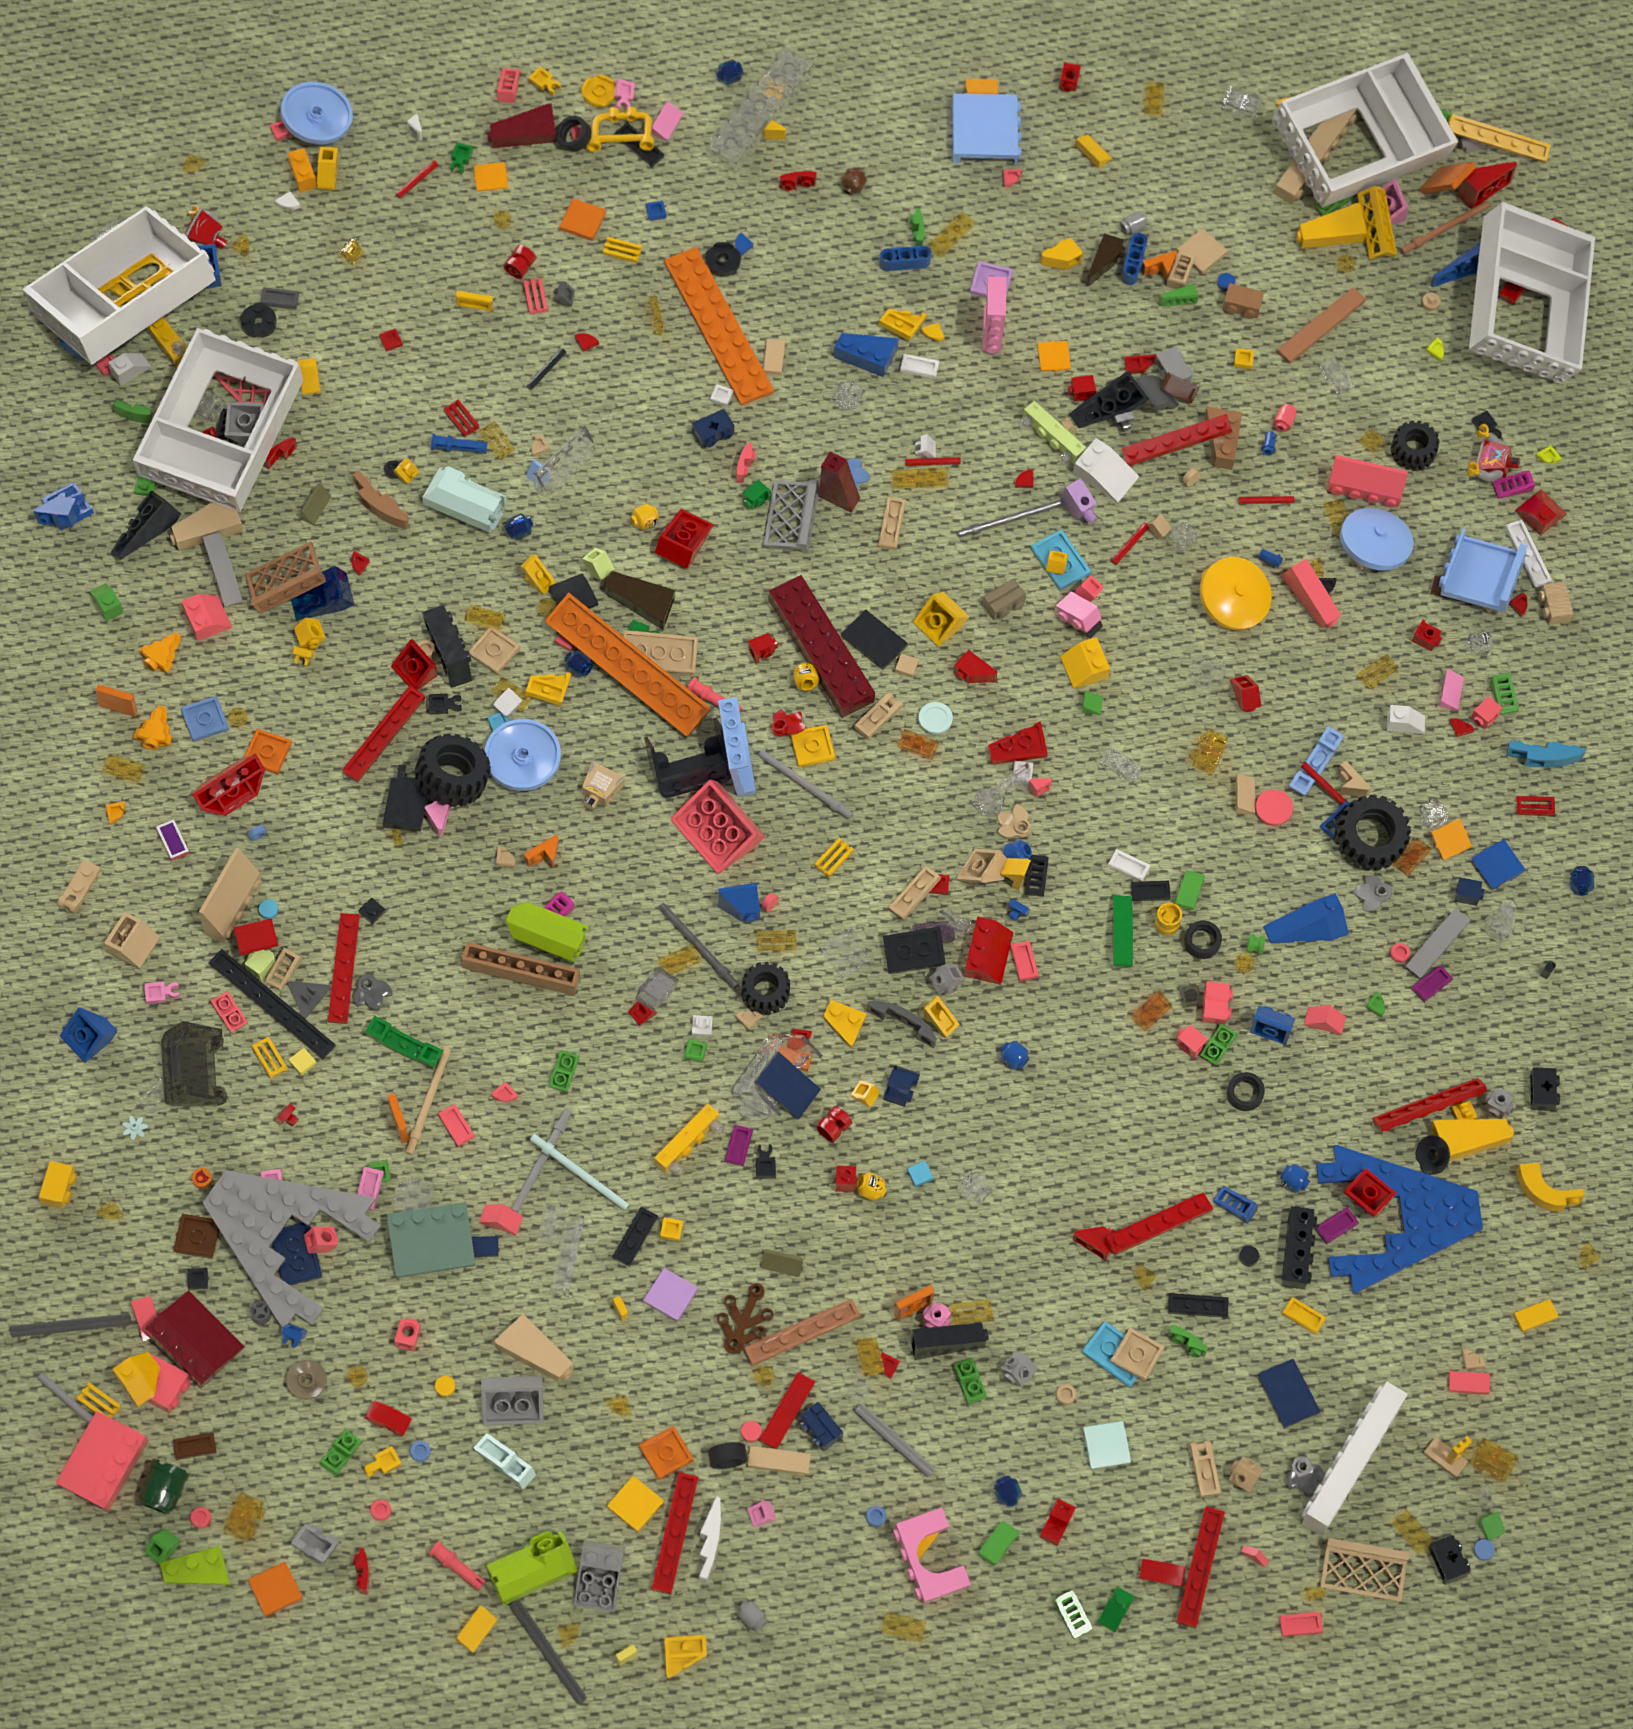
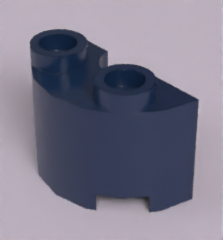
[883,1065,920,1107]

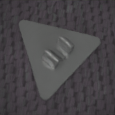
[288,981,330,1018]

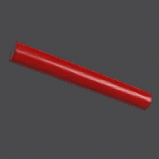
[396,160,439,199]
[905,457,961,466]
[1239,496,1294,504]
[1111,522,1149,565]
[1301,762,1346,805]

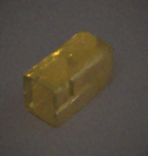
[1191,729,1228,775]
[1470,1437,1519,1481]
[223,1492,266,1543]

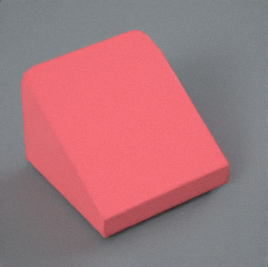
[1027,778,1052,797]

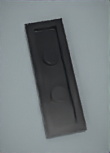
[614,122,665,167]
[612,1207,658,1267]
[1168,1293,1229,1318]

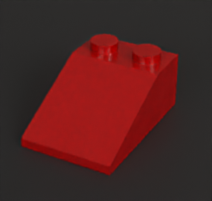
[1458,162,1517,209]
[655,509,714,569]

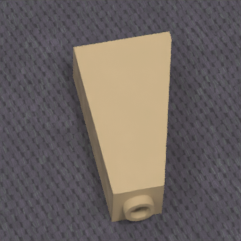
[170,503,243,551]
[494,1314,574,1383]

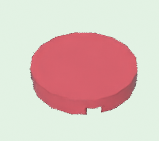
[1255,789,1294,826]

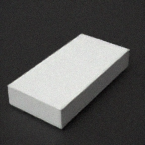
[900,354,939,379]
[1108,849,1151,881]

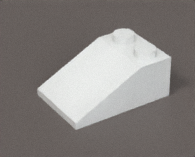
[1073,438,1139,503]

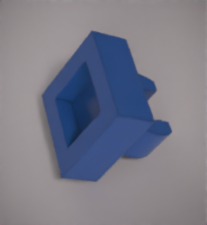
[1009,898,1030,921]
[281,1323,308,1348]

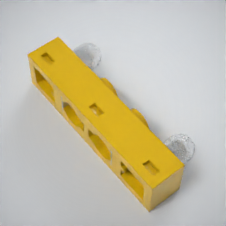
[146,317,187,368]
[654,1104,724,1175]

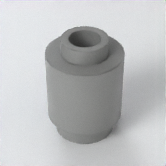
[1120,211,1148,235]
[737,1601,768,1632]

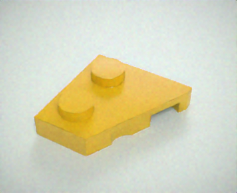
[879,309,927,341]
[525,672,572,706]
[823,1000,867,1048]
[664,1635,707,1678]

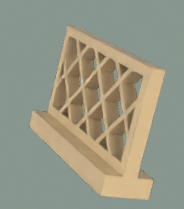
[1320,1538,1409,1602]

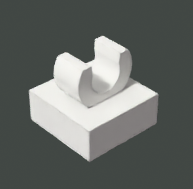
[915,434,936,458]
[692,1015,713,1037]

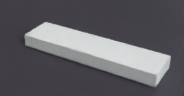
[1505,520,1552,589]

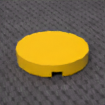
[582,75,616,107]

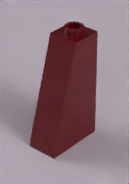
[487,103,556,149]
[819,451,860,513]

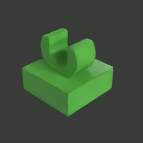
[134,476,157,496]

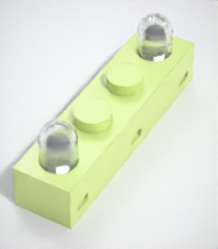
[1019,401,1086,465]

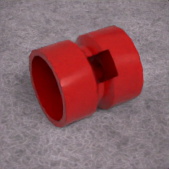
[503,245,536,279]
[815,1106,852,1143]

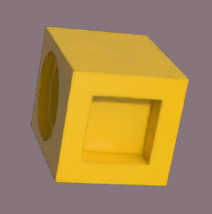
[294,618,326,649]

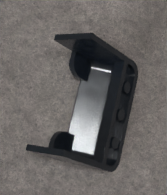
[644,718,731,798]

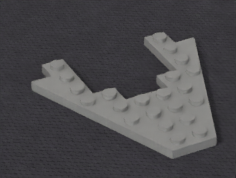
[203,1170,381,1328]

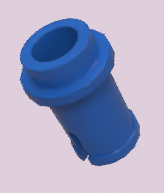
[1261,431,1277,456]
[1258,548,1283,568]

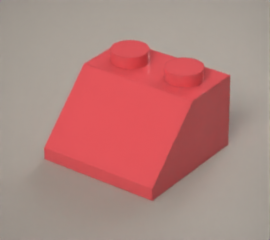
[181,594,232,641]

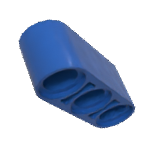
[1122,233,1147,285]
[879,246,932,271]

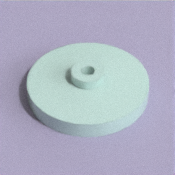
[919,702,953,735]

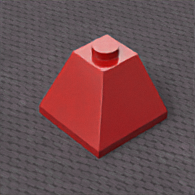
[1515,489,1567,536]

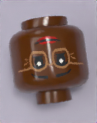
[840,167,867,195]

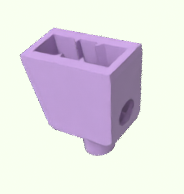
[1060,478,1098,525]

